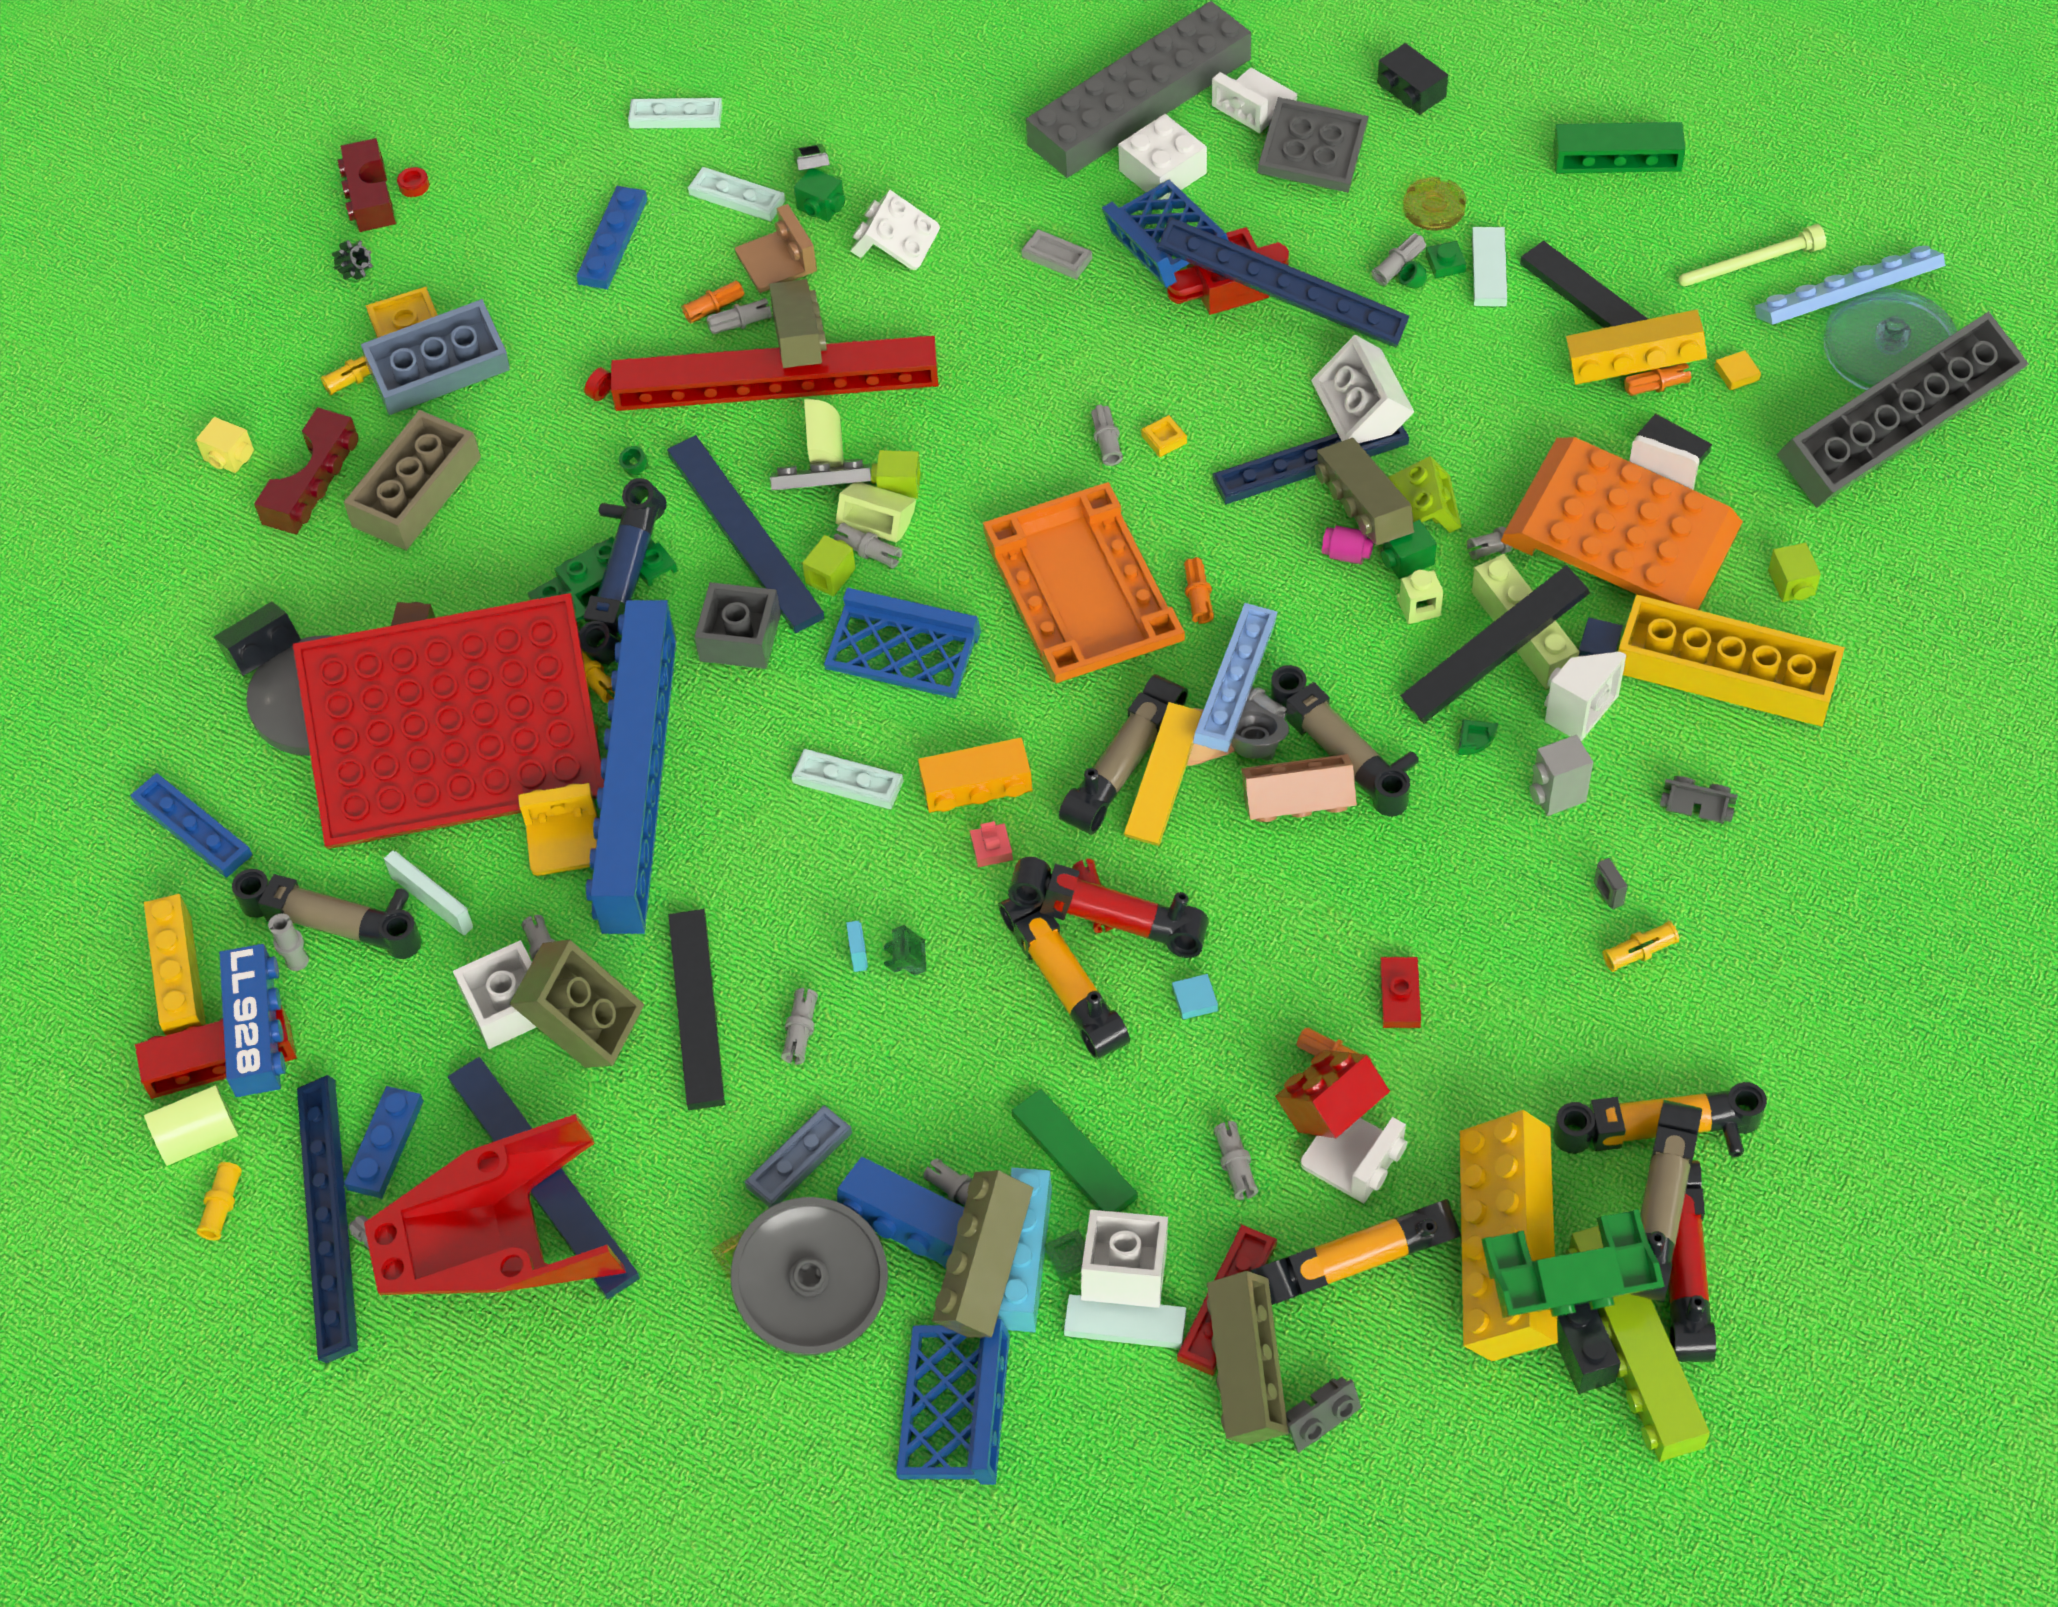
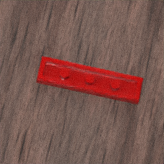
[1177,1224,1277,1376]

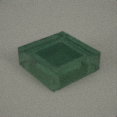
[1044,1229,1085,1281]

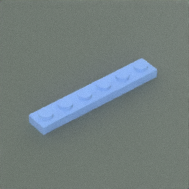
[1755,246,1945,325]
[1193,603,1278,753]

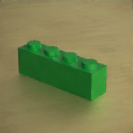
[1553,122,1686,174]

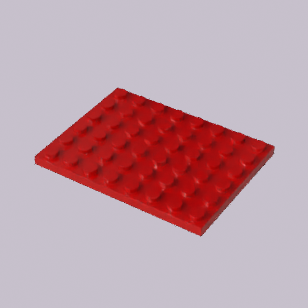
[293,593,604,849]

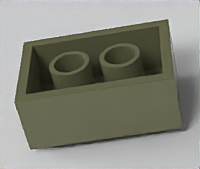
[510,940,645,1068]

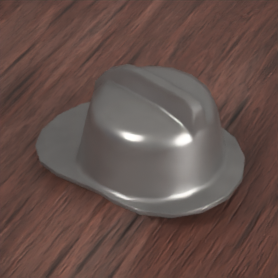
[1231,700,1289,761]

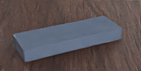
[744,1105,852,1208]

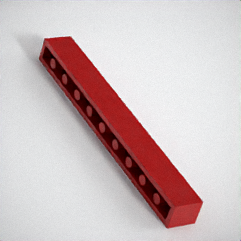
[611,336,939,411]

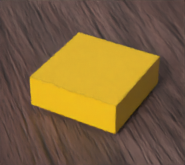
[1714,350,1761,391]
[1141,415,1187,458]

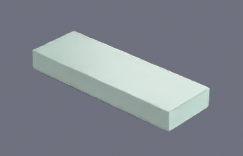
[628,98,723,128]
[688,167,785,221]
[1472,227,1507,306]
[791,749,904,809]
[384,851,473,936]
[1064,1294,1186,1349]

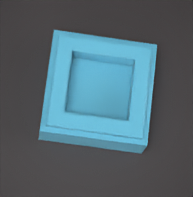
[846,921,868,972]
[1172,974,1218,1020]

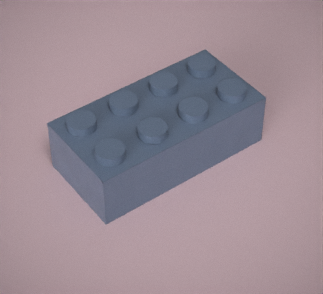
[360,299,510,415]

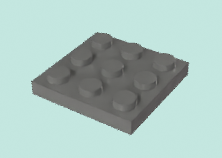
[1257,97,1369,193]

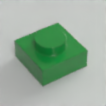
[1426,241,1467,279]

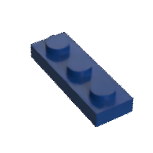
[344,1086,424,1199]

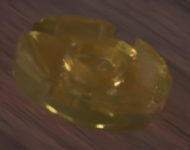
[1403,177,1466,231]

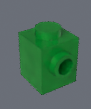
[794,168,845,222]
[1381,520,1437,579]

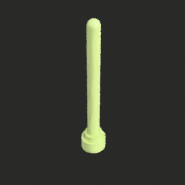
[1678,224,1826,287]

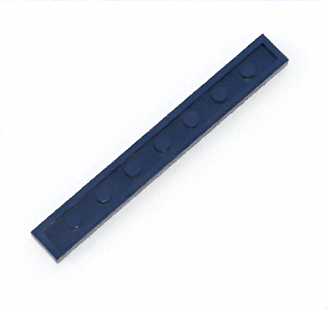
[1157,217,1409,348]
[667,435,825,634]
[447,1057,640,1300]
[297,1075,358,1364]

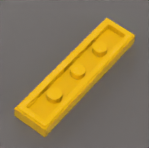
[1124,702,1203,846]

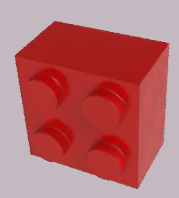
[1275,1050,1390,1139]

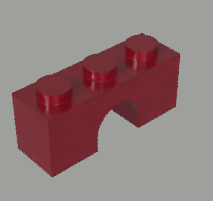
[337,138,396,232]

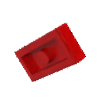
[1380,957,1421,1028]

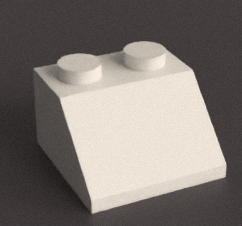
[1544,652,1626,741]

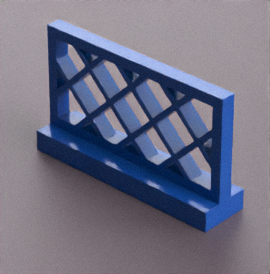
[1102,179,1229,288]
[824,588,981,699]
[896,1319,1010,1485]

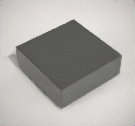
[1594,858,1628,910]

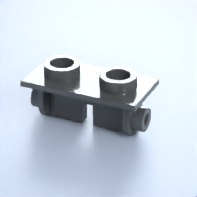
[1660,776,1738,824]
[1286,1377,1362,1453]

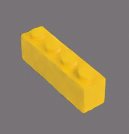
[1566,309,1707,385]
[144,894,206,1035]

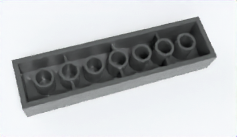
[1026,1,1251,178]
[1776,311,2029,508]

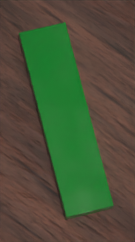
[1011,1089,1138,1212]

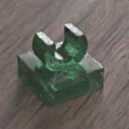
[884,925,926,976]

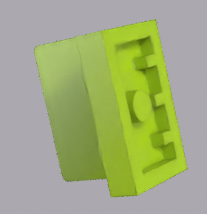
[1388,456,1462,533]

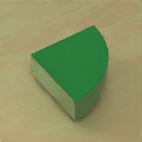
[1458,719,1498,755]

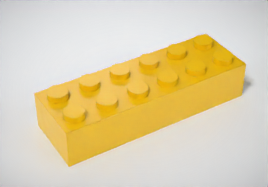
[1618,594,1845,727]
[1460,1110,1558,1361]

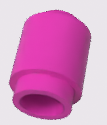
[1322,525,1374,565]

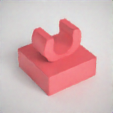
[970,821,1013,868]

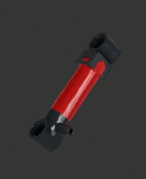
[1008,857,1209,958]
[1668,1160,1716,1362]

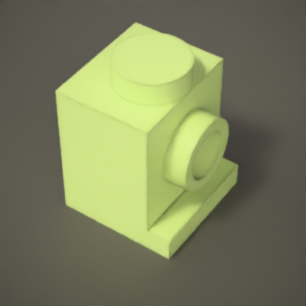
[1397,570,1443,624]

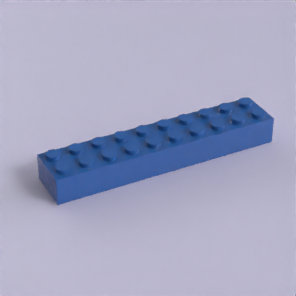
[586,600,677,934]

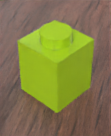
[871,450,921,498]
[802,535,856,597]
[1768,542,1821,602]

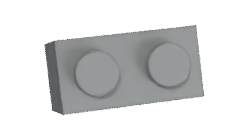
[1530,735,1593,816]

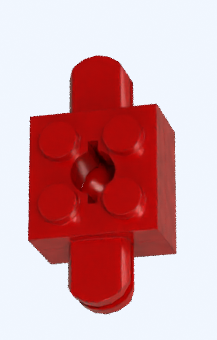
[1167,227,1289,315]

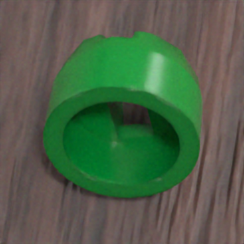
[1399,261,1427,289]
[619,446,648,475]

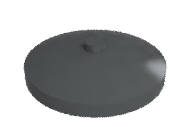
[246,635,333,756]
[730,1197,888,1356]

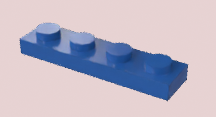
[576,186,648,290]
[130,773,253,878]

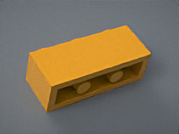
[918,737,1032,813]

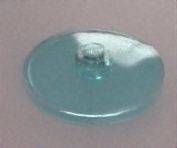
[1823,288,1957,390]

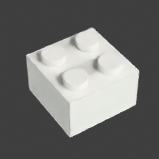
[1118,114,1207,200]
[453,940,536,1049]
[1081,1210,1168,1308]

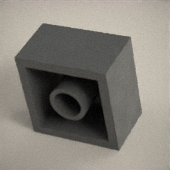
[694,582,781,669]

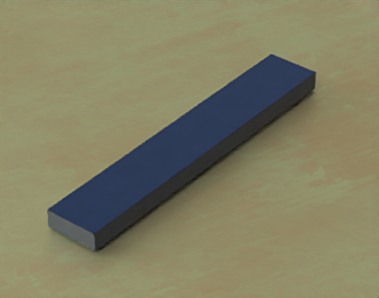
[1213,425,1409,505]

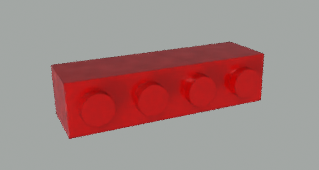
[135,1005,297,1099]

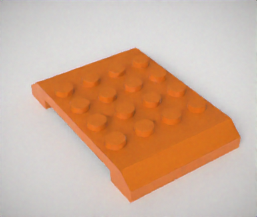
[1501,437,1743,610]
[983,482,1185,684]

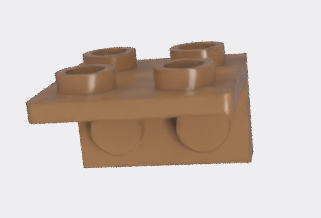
[735,204,817,293]

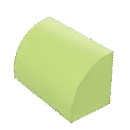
[804,399,844,467]
[835,482,916,542]
[144,1085,238,1166]

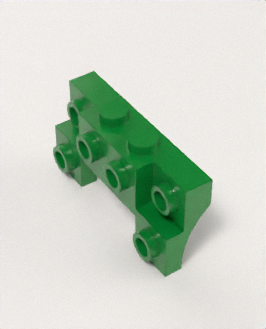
[528,536,678,622]
[1481,1209,1665,1318]

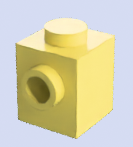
[195,417,254,473]

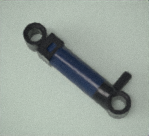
[579,478,667,664]

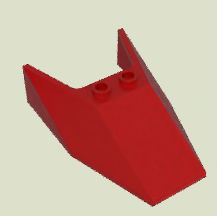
[364,1114,626,1295]

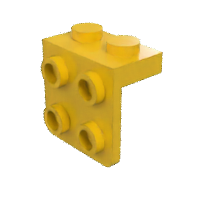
[518,783,597,876]

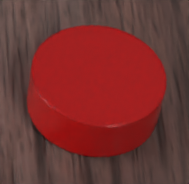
[397,167,430,197]
[584,367,611,401]

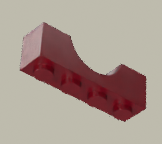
[254,407,359,535]

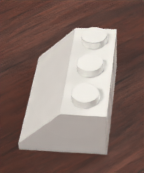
[1311,335,1414,443]

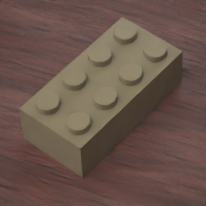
[344,410,481,551]

